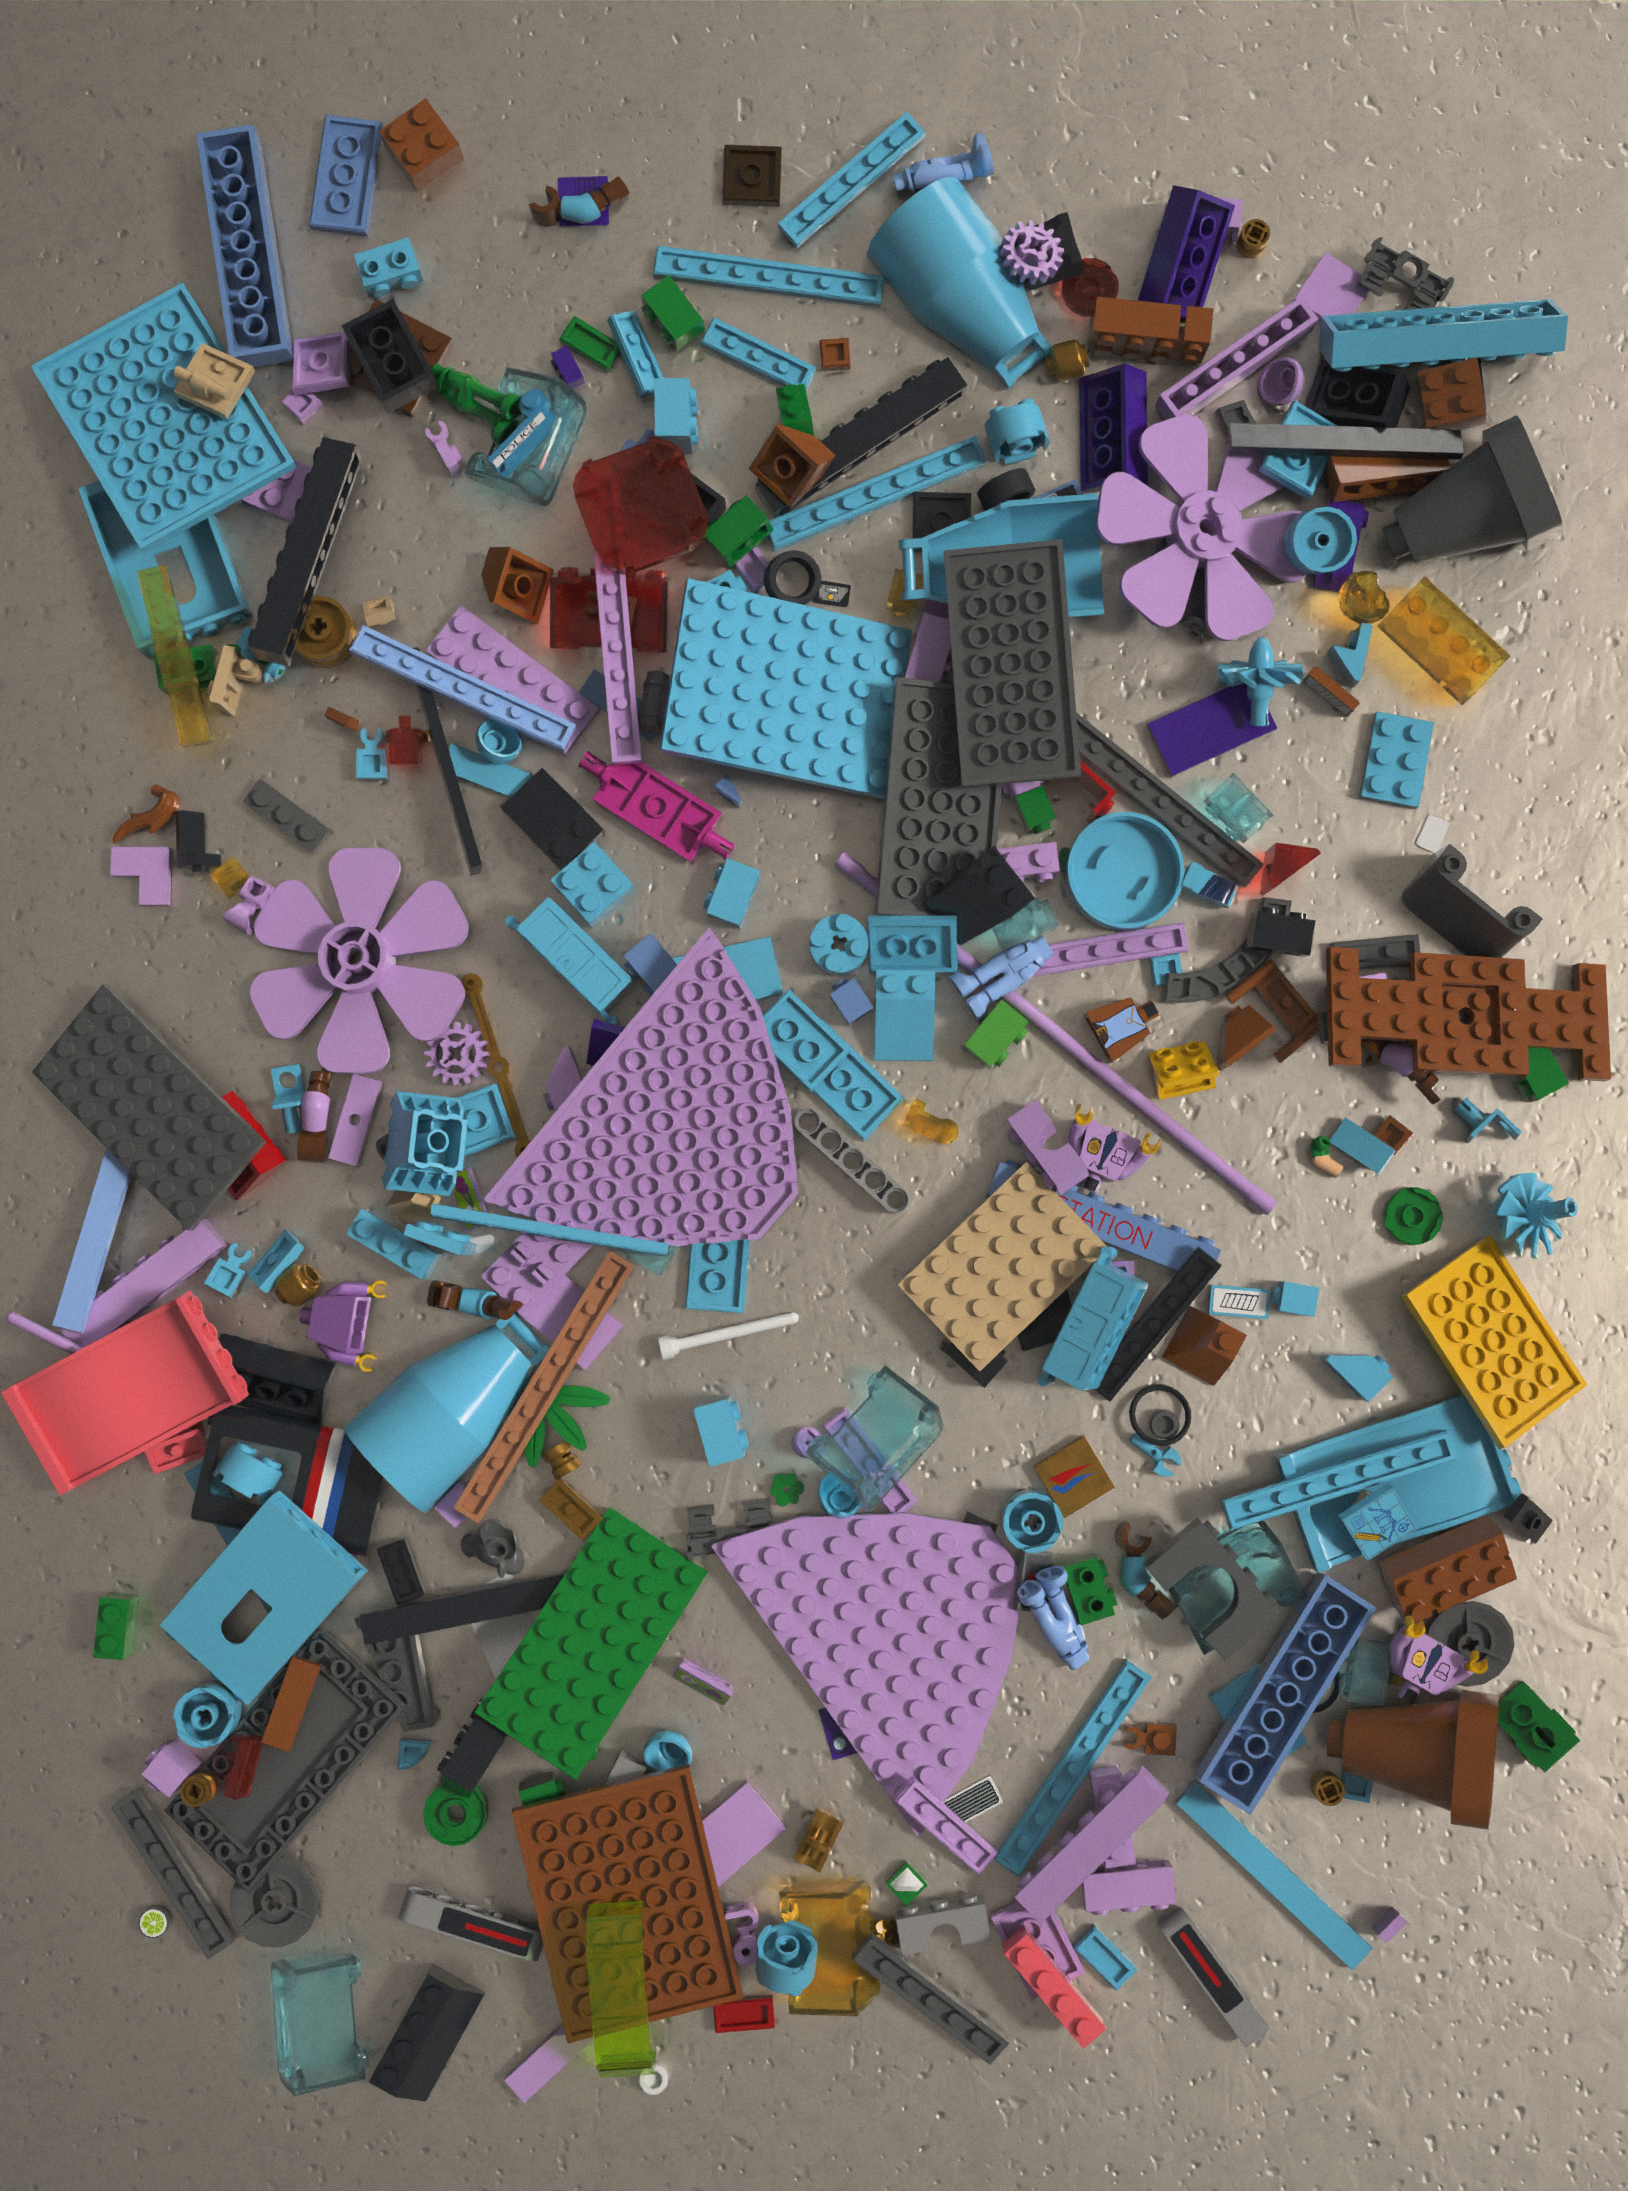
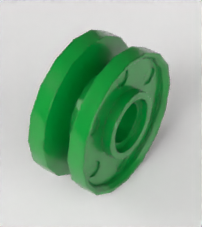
[423,1783,489,1846]

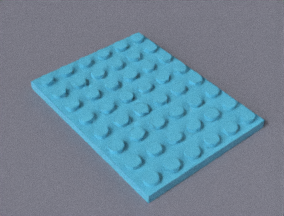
[31,282,297,554]
[659,578,912,799]

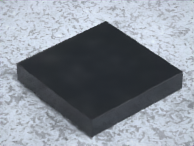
[912,492,971,552]

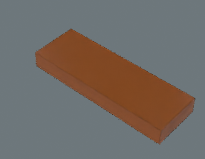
[261,1655,322,1752]

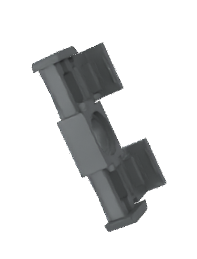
[1357,237,1454,310]
[686,1498,775,1562]

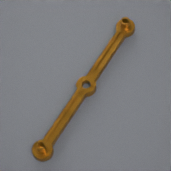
[461,973,531,1158]

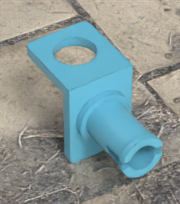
[271,1064,305,1133]
[1454,1097,1522,1143]

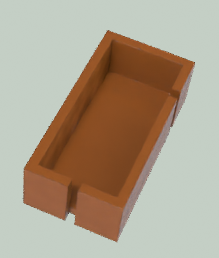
[1087,297,1214,366]
[1379,1514,1517,1624]

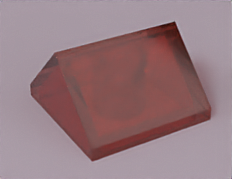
[1259,842,1321,896]

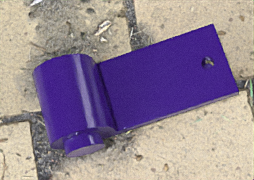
[1313,499,1369,592]

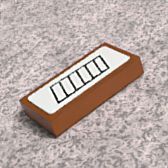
[1303,666,1360,717]

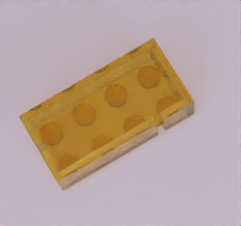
[1377,576,1511,705]

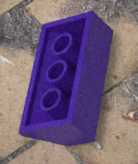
[1137,185,1235,318]
[1079,363,1148,492]

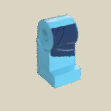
[1181,861,1238,908]

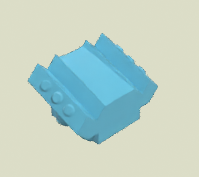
[382,1091,468,1196]

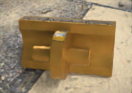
[793,1809,844,1873]

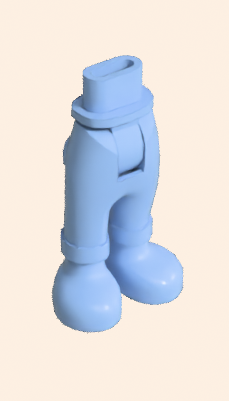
[893,132,994,192]
[949,935,1054,1022]
[1017,1566,1090,1670]

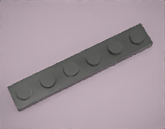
[111,1788,236,1959]
[852,1932,1009,2065]

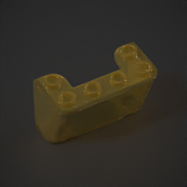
[779,1880,880,2016]

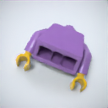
[299,1281,387,1372]

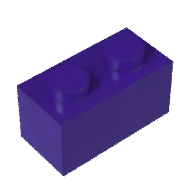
[550,345,585,391]

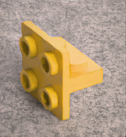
[1148,1041,1219,1100]

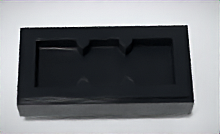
[1504,1493,1553,1544]
[376,1538,426,1605]

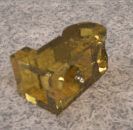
[902,1098,959,1145]

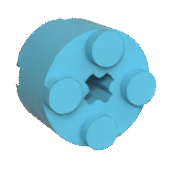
[985,399,1050,464]
[810,914,868,976]
[213,1441,283,1504]
[1001,1489,1063,1553]
[173,1681,242,1748]
[756,1920,818,1997]

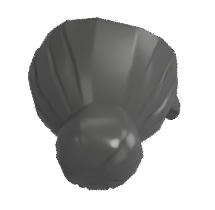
[460,1519,524,1578]

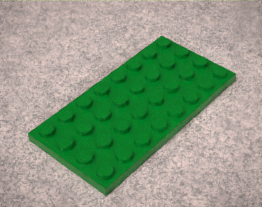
[474,1507,708,1780]

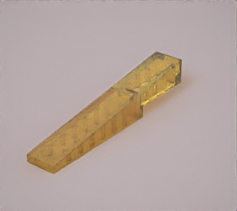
[137,564,214,749]

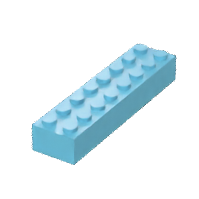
[1319,299,1568,371]

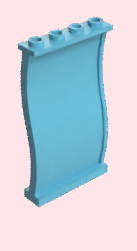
[1274,1393,1521,1573]

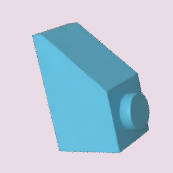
[1320,1354,1393,1402]

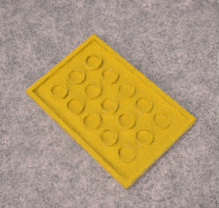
[1401,1235,1588,1449]

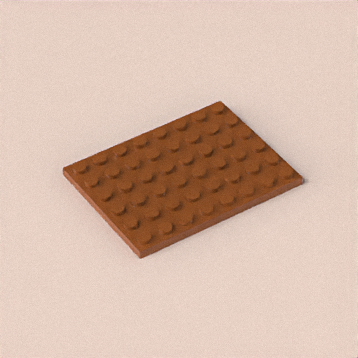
[512,1764,744,2044]

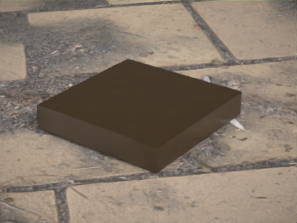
[722,145,782,207]

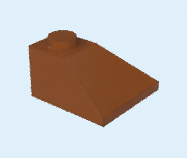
[748,424,836,508]
[481,547,554,624]
[1216,1005,1276,1070]
[1162,1306,1247,1386]

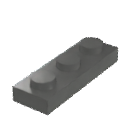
[243,779,332,854]

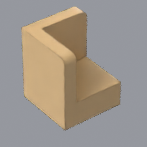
[387,1190,441,1225]

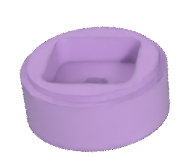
[792,1427,823,1458]

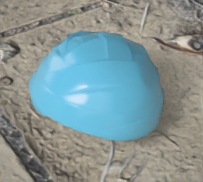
[475,719,522,764]
[643,1730,692,1772]

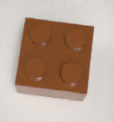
[379,98,464,191]
[1418,358,1488,430]

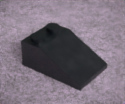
[1305,360,1411,428]
[500,768,604,871]
[924,845,1035,945]

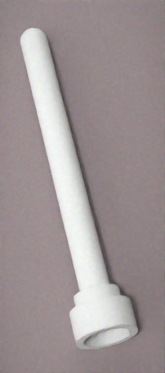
[658,1312,799,1360]

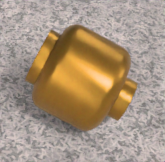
[1046,339,1090,382]
[275,1263,320,1307]

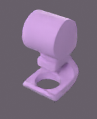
[223,876,274,936]
[724,1902,759,1966]

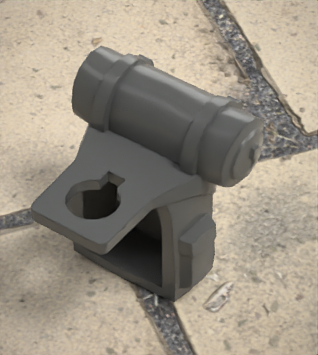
[638,670,670,735]

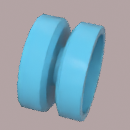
[1283,506,1357,574]

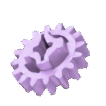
[999,220,1064,285]
[424,1022,490,1086]

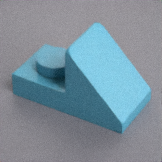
[1327,622,1373,688]

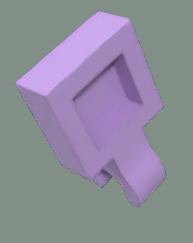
[425,421,462,477]

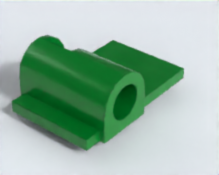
[1498,1681,1580,1773]

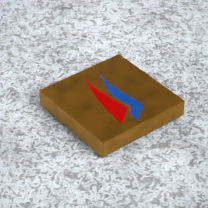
[1033,1436,1115,1518]

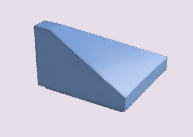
[715,775,742,808]

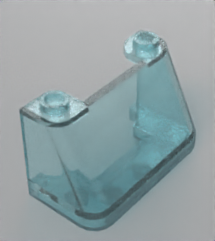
[464,367,587,506]
[806,1365,944,1512]
[1168,1521,1307,1655]
[271,1953,369,2096]

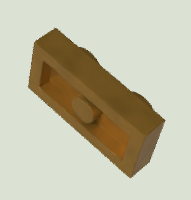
[539,1478,603,1541]

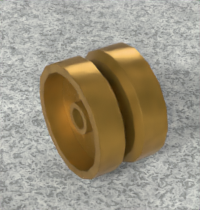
[296,596,358,669]

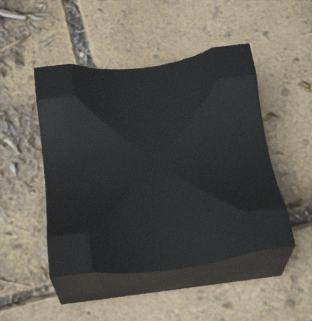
[1015,212,1084,291]
[1018,1289,1072,1351]

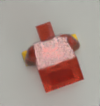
[384,715,431,764]

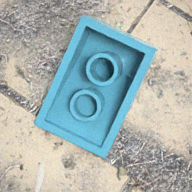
[874,969,935,1061]

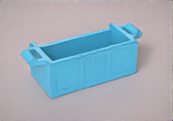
[505,897,636,1025]
[1037,1247,1149,1391]

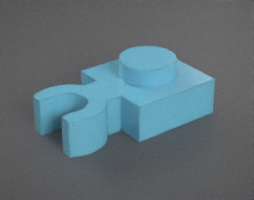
[356,729,388,780]
[204,1242,252,1299]

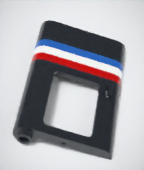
[191,1405,384,1557]

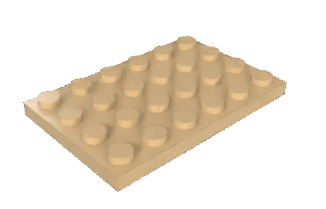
[897,1162,1107,1371]

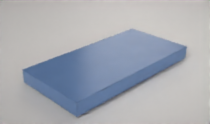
[309,114,384,237]

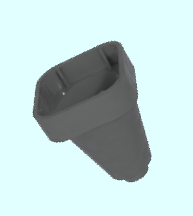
[1382,415,1563,564]

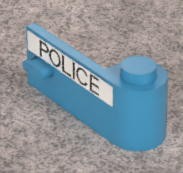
[487,389,559,480]

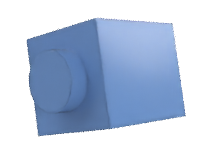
[829,978,874,1026]

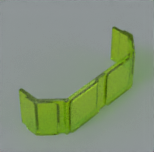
[586,1901,656,2078]

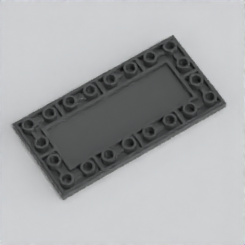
[164,1626,407,1893]

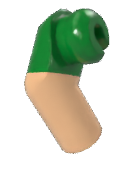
[1310,1136,1343,1178]

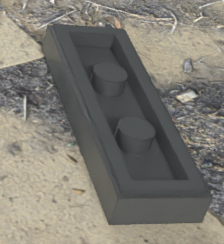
[1329,934,1421,970]

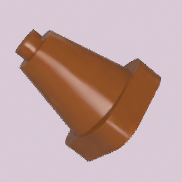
[1327,1690,1499,1830]

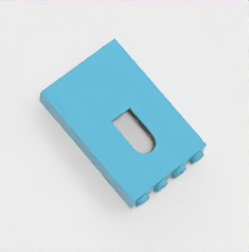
[78,481,253,657]
[159,1490,368,1706]

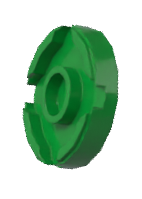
[1382,1187,1443,1246]

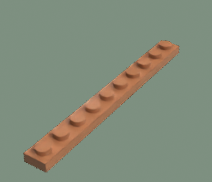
[453,1250,635,1524]

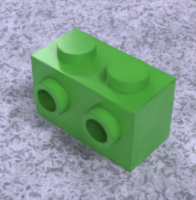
[962,1000,1029,1069]

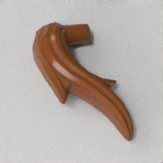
[112,784,180,843]

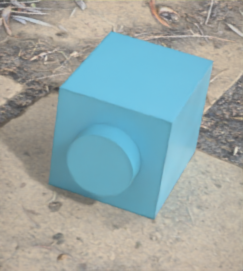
[1271,1281,1319,1317]

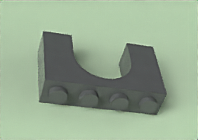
[1143,1518,1280,1661]

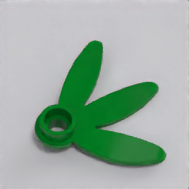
[523,1382,610,1467]

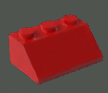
[222,1091,286,1201]

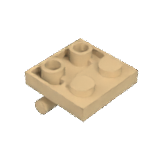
[173,343,255,419]
[207,645,264,717]

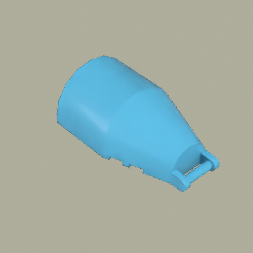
[867,177,1051,389]
[898,493,1104,618]
[344,1311,550,1513]

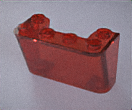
[550,567,671,653]

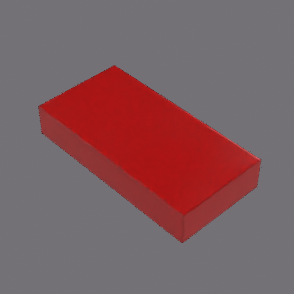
[713,1995,775,2033]

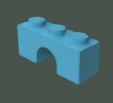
[346,1209,442,1280]

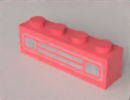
[1001,1925,1106,2049]

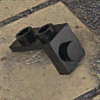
[176,810,221,874]

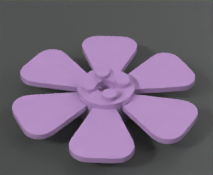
[1096,414,1308,641]
[250,848,469,1074]

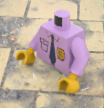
[1068,1104,1161,1193]
[1389,1615,1488,1705]

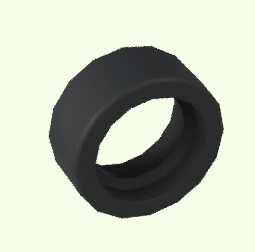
[977,468,1036,511]
[763,550,822,605]

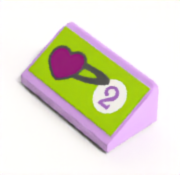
[450,1167,489,1232]
[673,1657,734,1705]

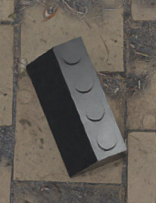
[218,1333,336,1425]
[369,1964,485,2102]

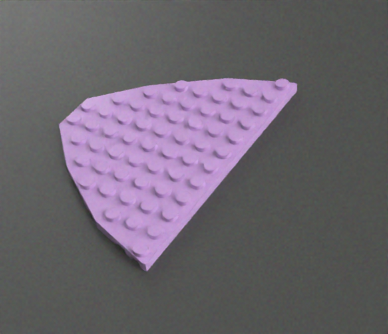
[484,927,798,1246]
[711,1512,1019,1836]

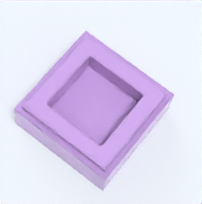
[281,391,323,425]
[1371,1906,1406,1943]

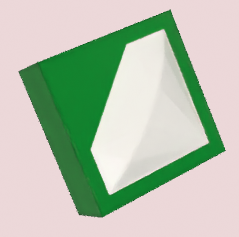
[886,1861,928,1906]

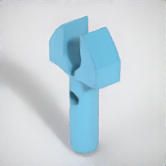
[1130,1433,1181,1476]

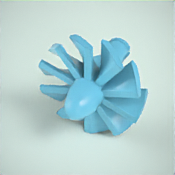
[1218,637,1304,726]
[1494,1173,1578,1259]

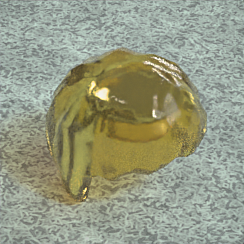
[1338,570,1390,625]

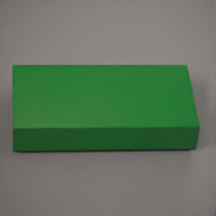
[559,315,621,373]

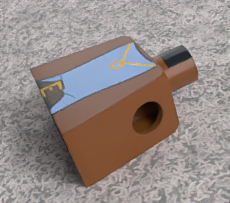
[1083,997,1159,1064]

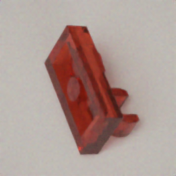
[224,1734,263,1800]

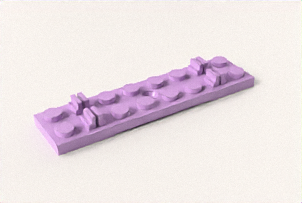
[481,1220,593,1317]

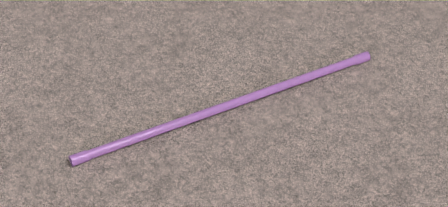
[834,852,1277,1215]

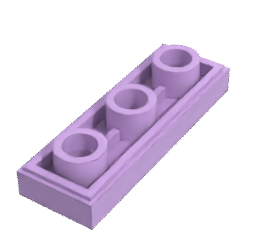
[328,1074,383,1166]

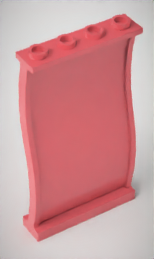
[1,1290,249,1495]

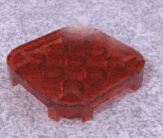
[573,436,708,575]

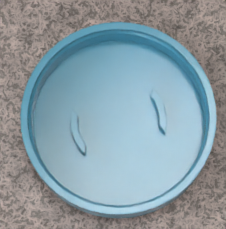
[1065,812,1185,931]

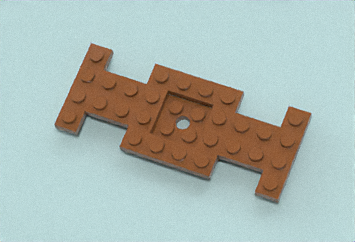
[1326,947,1611,1081]

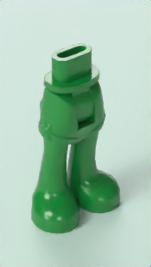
[431,363,522,445]

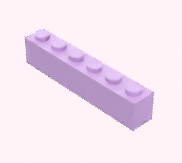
[1155,296,1319,420]
[59,1218,228,1347]
[1014,1765,1169,1924]

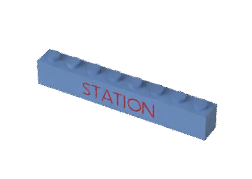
[986,1159,1221,1272]

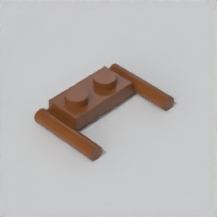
[1225,959,1319,1063]

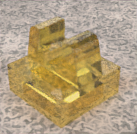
[210,857,250,899]

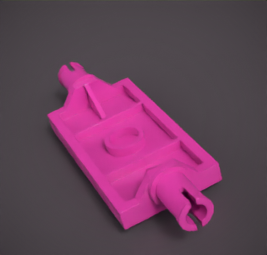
[578,751,736,863]

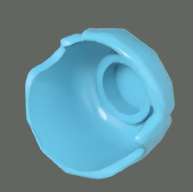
[817,1470,863,1519]

